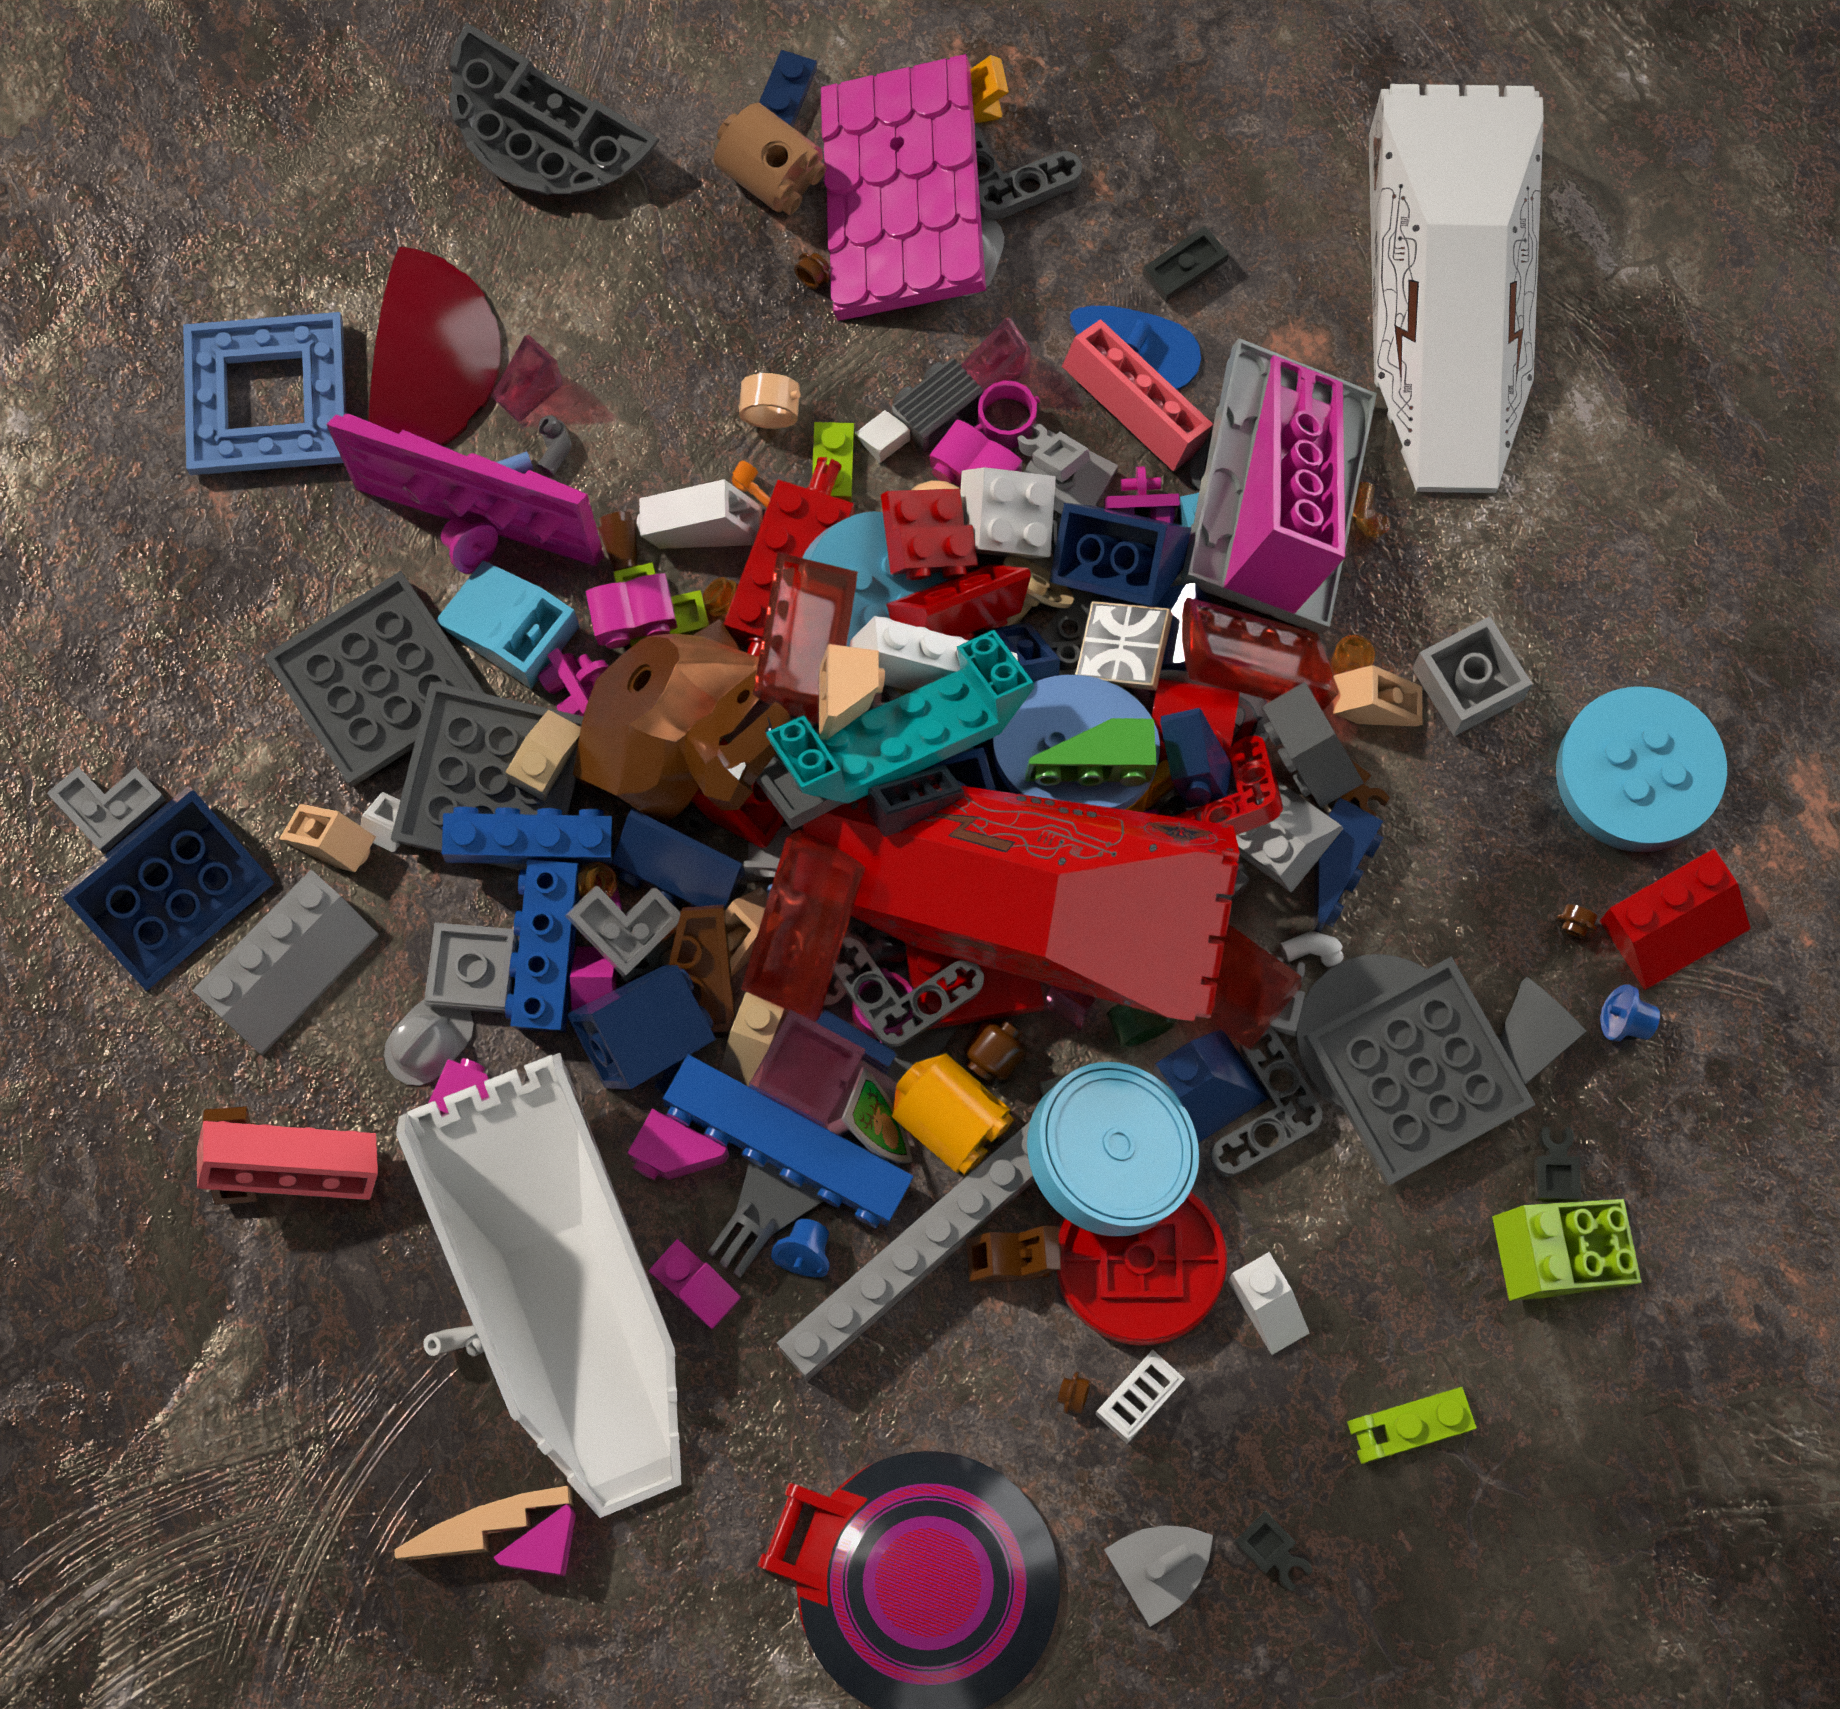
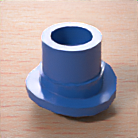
[1600,984,1660,1042]
[771,1219,830,1277]

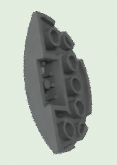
[448,22,660,195]

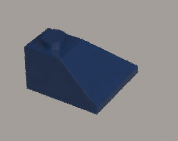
[1152,1029,1269,1144]

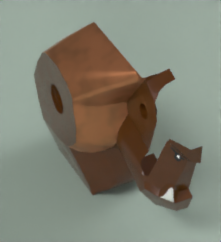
[573,634,792,824]

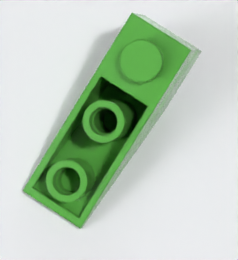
[1025,718,1157,786]

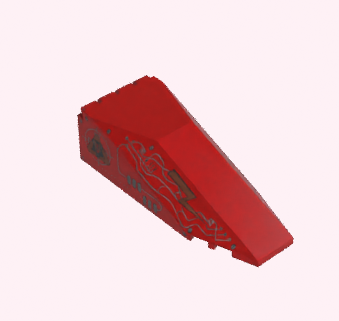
[795,784,1240,1021]

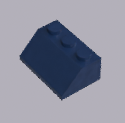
[1049,503,1192,607]
[612,809,747,911]

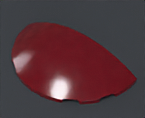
[368,246,502,446]

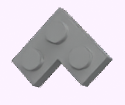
[47,766,166,854]
[565,886,680,976]

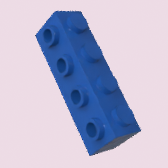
[442,807,613,866]
[505,859,583,1033]

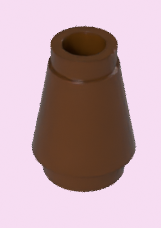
[597,511,638,571]

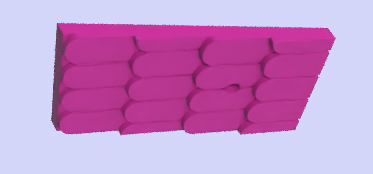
[821,54,986,321]
[326,414,605,566]

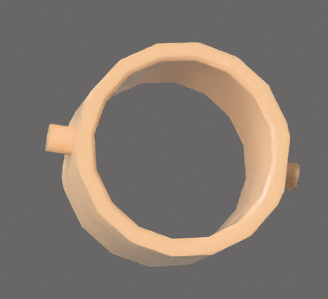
[739,373,801,429]

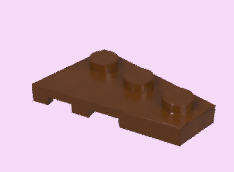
[669,905,736,1033]

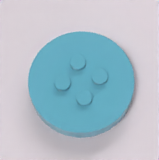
[794,511,949,657]
[1556,686,1727,852]
[1027,1062,1199,1236]

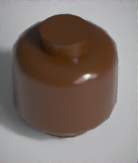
[964,1019,1026,1083]

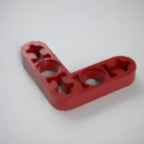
[1174,736,1283,835]

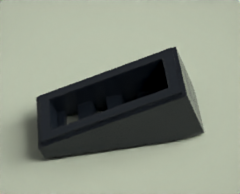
[867,765,964,837]

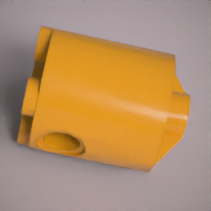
[892,1054,1016,1175]

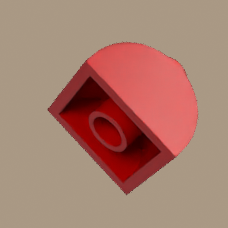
[1151,678,1239,762]

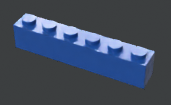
[663,1054,914,1228]

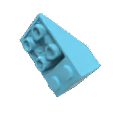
[435,560,580,689]

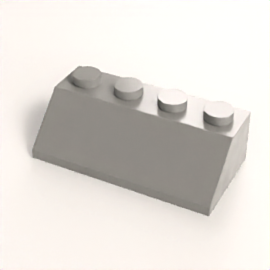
[192,870,379,1056]

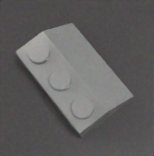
[1186,760,1343,892]

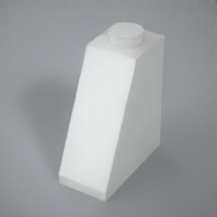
[637,479,762,549]

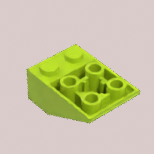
[1492,1199,1642,1301]

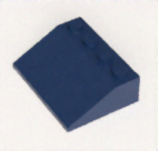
[60,786,275,991]

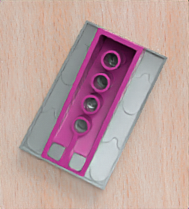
[1181,338,1377,635]

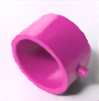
[974,380,1040,449]
[851,968,913,1044]

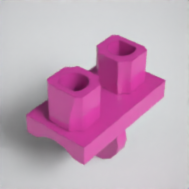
[1104,466,1180,523]
[537,648,608,716]

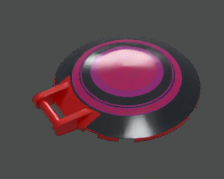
[757,1451,1060,1709]

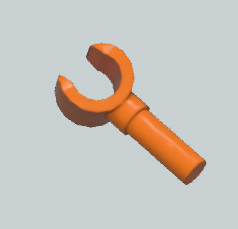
[732,461,770,508]

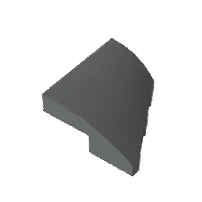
[1499,977,1586,1086]

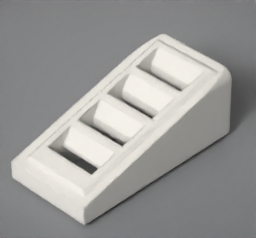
[1095,1350,1185,1444]

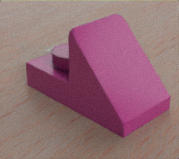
[648,1239,741,1330]

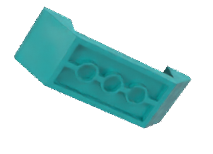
[766,630,1034,804]

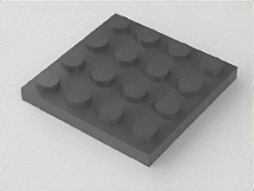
[263,571,485,788]
[391,681,584,871]
[1303,956,1536,1186]

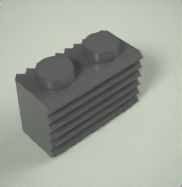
[892,358,983,451]

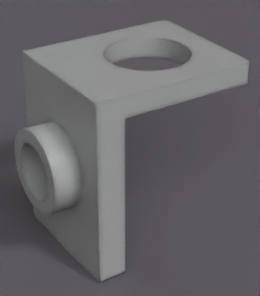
[744,826,792,882]

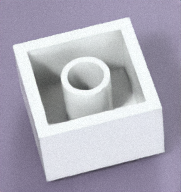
[960,467,1056,559]

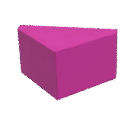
[570,946,618,1011]
[494,1504,576,1577]

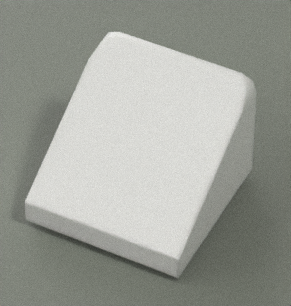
[855,410,910,463]
[360,792,400,852]

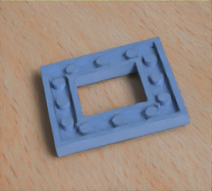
[183,312,347,475]

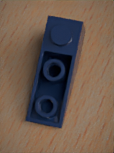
[1313,797,1384,933]

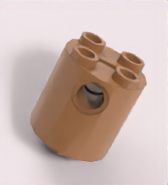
[714,102,827,215]

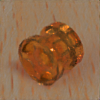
[1331,635,1375,675]

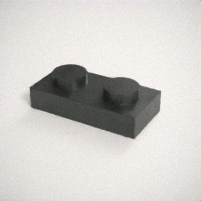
[1142,226,1229,302]

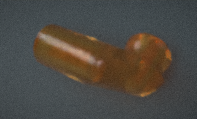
[1352,482,1390,538]

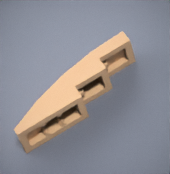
[394,1486,574,1561]

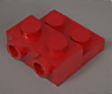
[880,488,978,580]

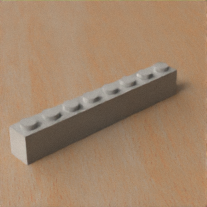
[777,1122,1035,1381]

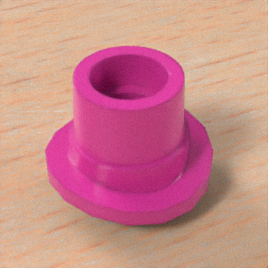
[441,517,498,574]

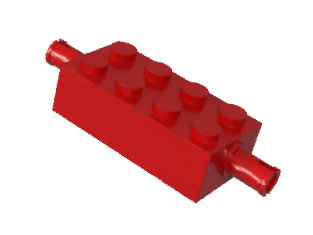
[723,457,855,663]

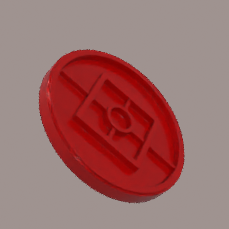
[1056,1192,1227,1346]

